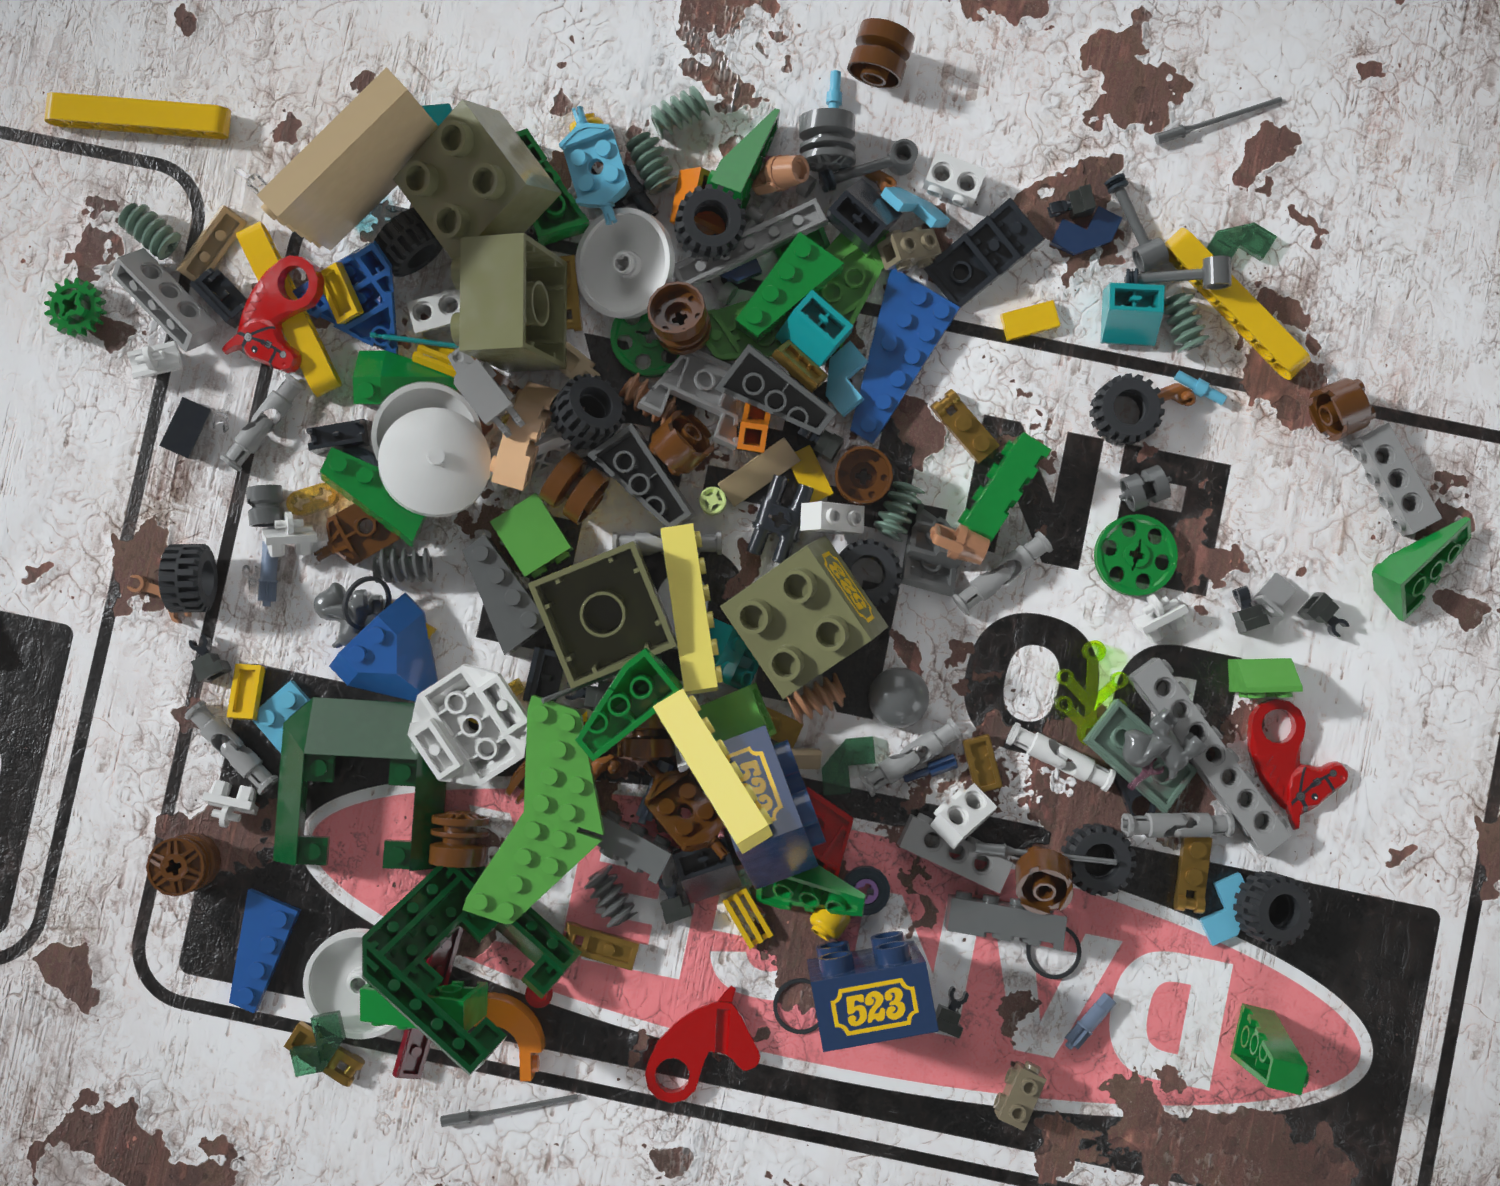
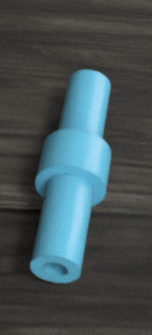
[826,70,843,108]
[1174,370,1227,405]

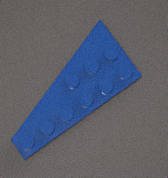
[850,269,960,445]

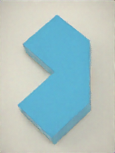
[881,187,951,228]
[826,341,868,417]
[1199,872,1245,946]

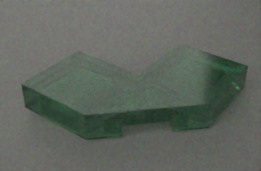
[1206,222,1277,261]
[821,736,876,795]
[289,1010,346,1077]

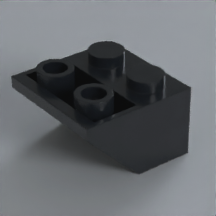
[827,178,903,255]
[672,834,742,904]

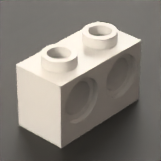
[922,150,987,208]
[406,287,460,339]
[800,501,865,535]
[930,783,997,849]

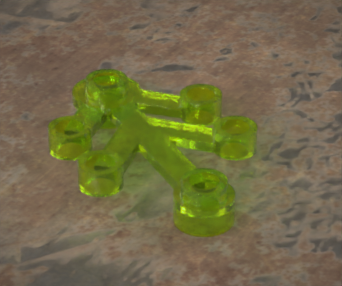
[1054,640,1128,746]

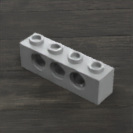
[112,248,217,352]
[1350,422,1442,536]
[897,813,1014,893]

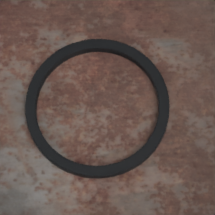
[342,576,392,630]
[1026,927,1082,979]
[773,978,818,1034]

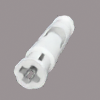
[1006,723,1116,792]

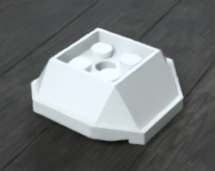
[407,663,527,787]

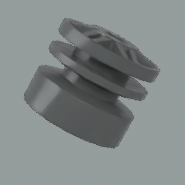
[799,108,856,172]

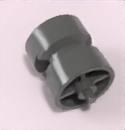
[1119,465,1172,512]

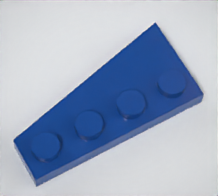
[229,888,301,1013]

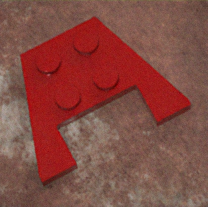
[806,787,854,877]

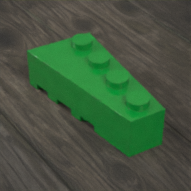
[1230,1003,1309,1096]

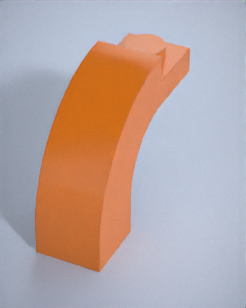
[737,403,771,453]
[474,992,546,1082]

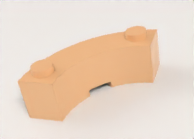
[490,381,560,491]

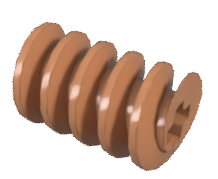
[619,372,677,425]
[786,673,846,724]

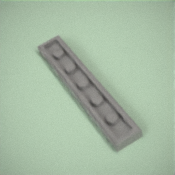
[673,198,828,287]

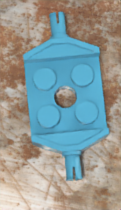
[559,106,630,225]

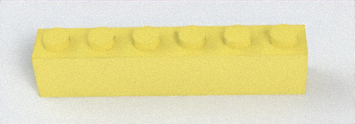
[660,523,723,695]
[653,689,773,854]

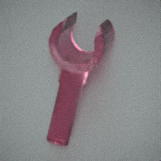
[1127,758,1164,790]

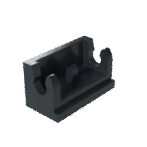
[189,268,247,329]
[159,397,212,459]
[306,419,370,455]
[522,647,563,702]

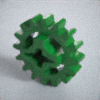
[44,278,107,338]

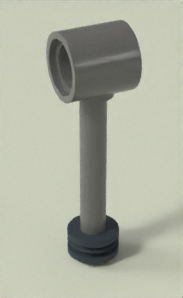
[818,139,918,193]
[1104,173,1169,273]
[1124,256,1232,290]

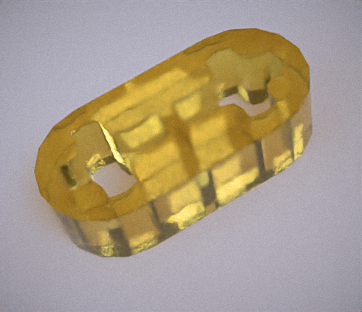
[286,483,340,516]

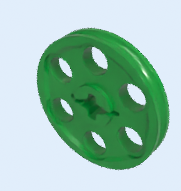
[610,312,684,378]
[1094,514,1178,596]

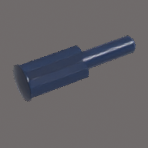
[903,753,958,783]

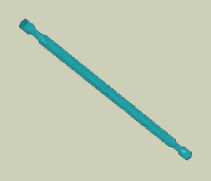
[370,332,459,349]

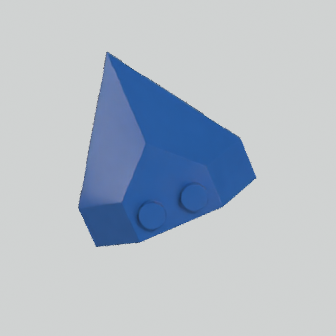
[292,241,399,355]
[329,592,438,702]

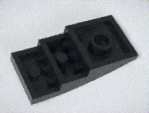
[924,197,1045,308]

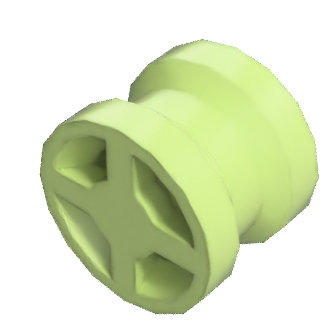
[699,487,727,516]

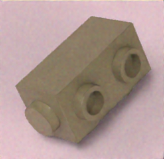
[877,226,942,272]
[993,1061,1047,1131]

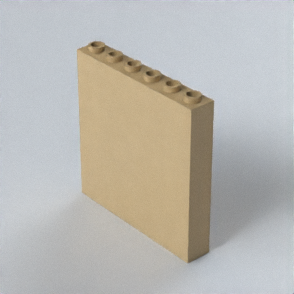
[257,67,438,251]

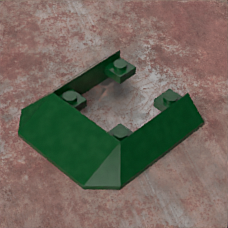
[273,697,447,871]
[362,866,582,1076]

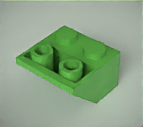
[1228,658,1303,698]

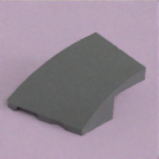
[901,503,963,597]

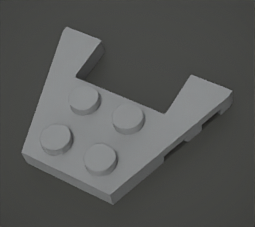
[637,350,738,451]

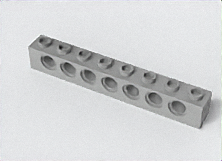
[1127,658,1292,856]

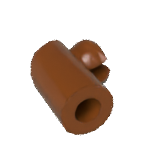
[864,170,897,193]
[1157,383,1196,406]
[592,755,622,781]

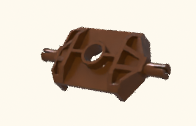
[313,503,401,566]
[643,761,730,860]

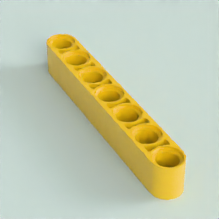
[44,92,231,140]
[236,221,342,398]
[1165,228,1311,380]

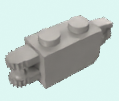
[447,348,526,438]

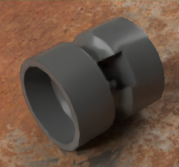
[246,484,285,527]

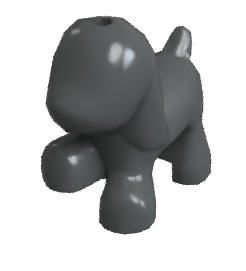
[314,582,384,648]
[1122,707,1208,779]

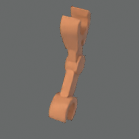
[127,575,192,624]

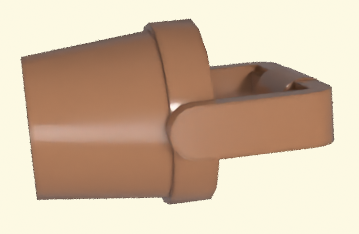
[751,155,810,195]
[930,523,990,565]

